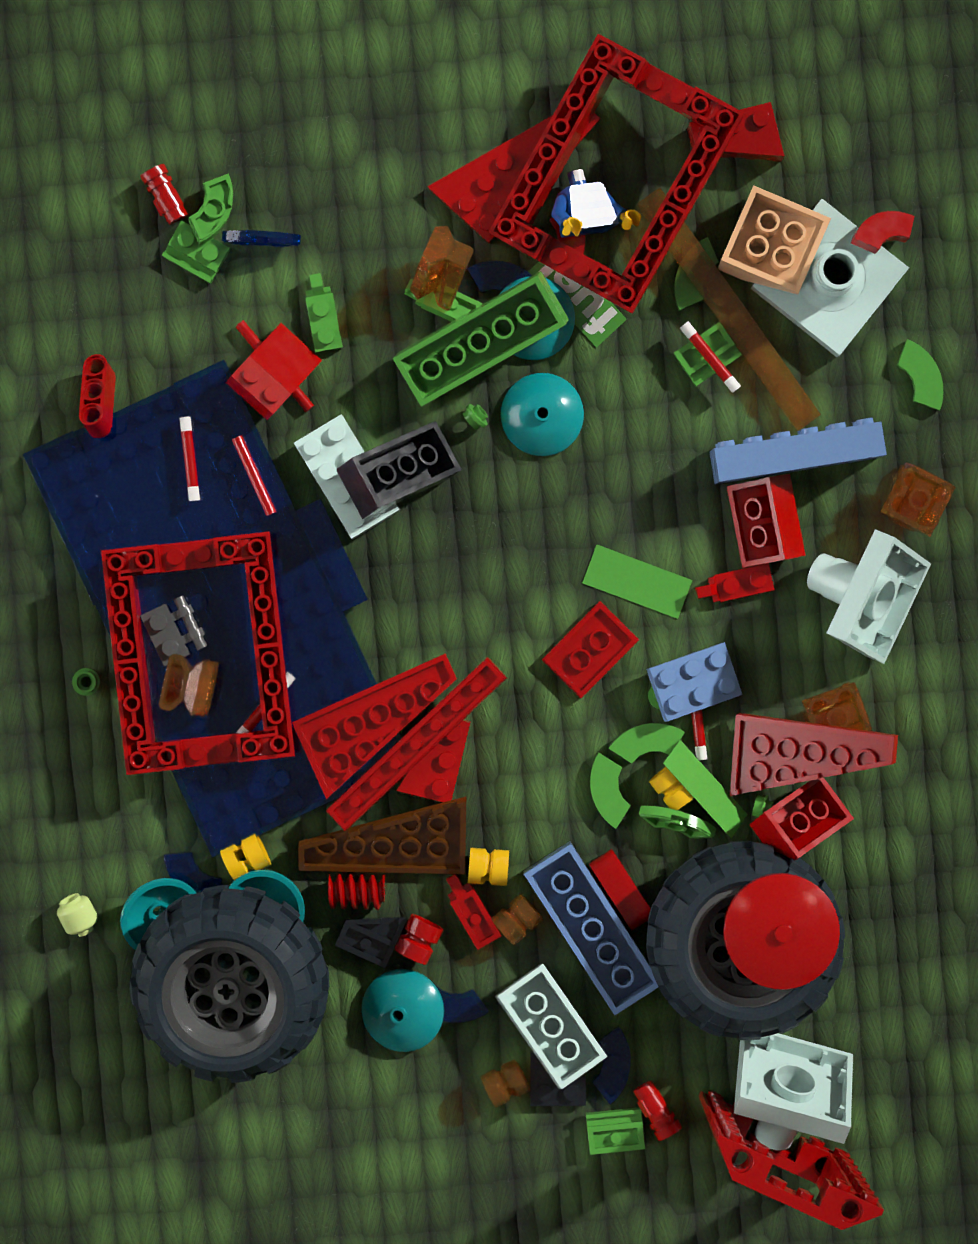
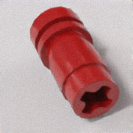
[140,164,188,225]
[633,1080,682,1141]

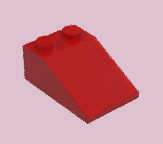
[226,323,322,420]

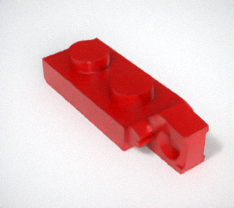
[695,563,775,602]
[446,874,502,950]

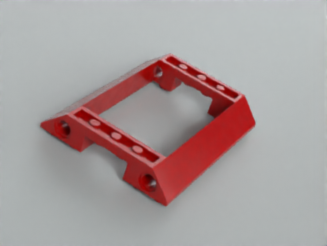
[488,34,745,314]
[101,531,295,775]
[698,1090,884,1230]

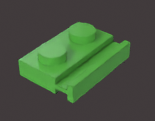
[162,220,231,284]
[673,322,742,387]
[586,1107,645,1155]

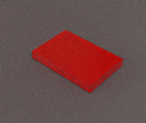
[542,601,639,698]

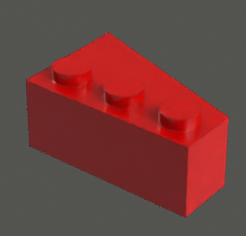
[687,102,784,162]
[397,720,471,802]

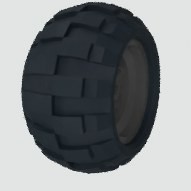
[646,841,845,1040]
[130,885,329,1083]

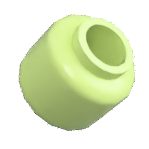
[57,893,98,937]

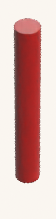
[232,435,277,516]

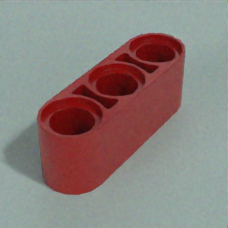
[79,354,116,438]
[589,849,651,931]

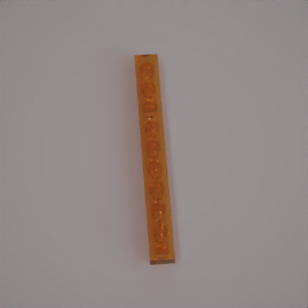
[637,187,821,431]

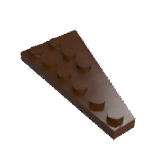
[298,796,467,874]

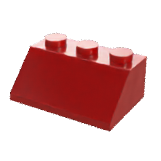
[727,474,806,568]
[749,778,854,860]

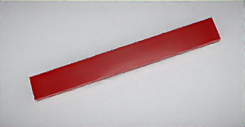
[326,657,507,831]

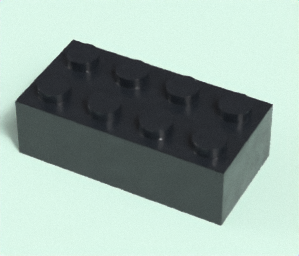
[336,421,462,519]

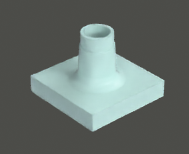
[750,199,909,357]
[807,529,931,664]
[734,1033,853,1150]

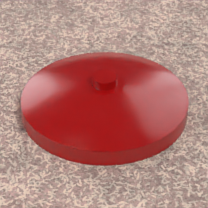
[723,873,840,990]

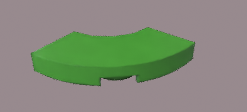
[188,173,233,245]
[674,237,719,311]
[896,339,943,411]
[608,723,685,763]
[590,752,631,829]
[639,806,716,838]

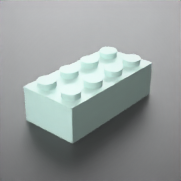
[294,414,400,539]
[495,964,607,1089]

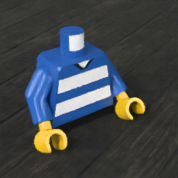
[551,169,641,238]

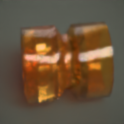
[491,893,544,946]
[480,1058,531,1108]

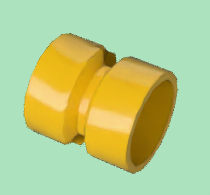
[649,767,694,810]
[220,833,271,880]
[468,848,509,886]

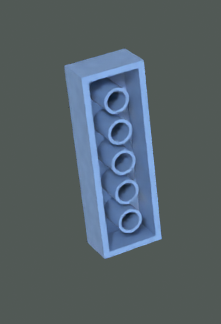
[710,418,887,484]
[523,841,658,1015]

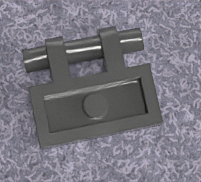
[140,596,207,666]

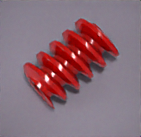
[328,874,385,910]

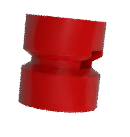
[394,914,443,965]

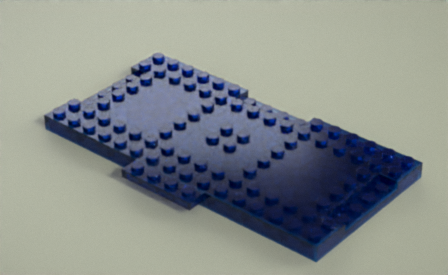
[23,360,403,857]

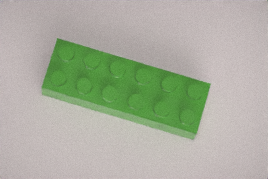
[393,271,569,407]

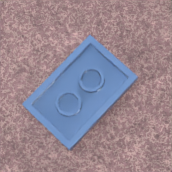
[646,642,742,722]

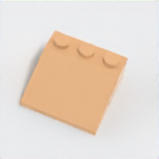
[718,185,831,294]

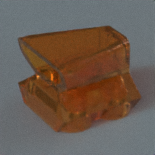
[410,226,473,311]
[881,462,956,537]
[159,654,219,717]
[802,682,872,731]

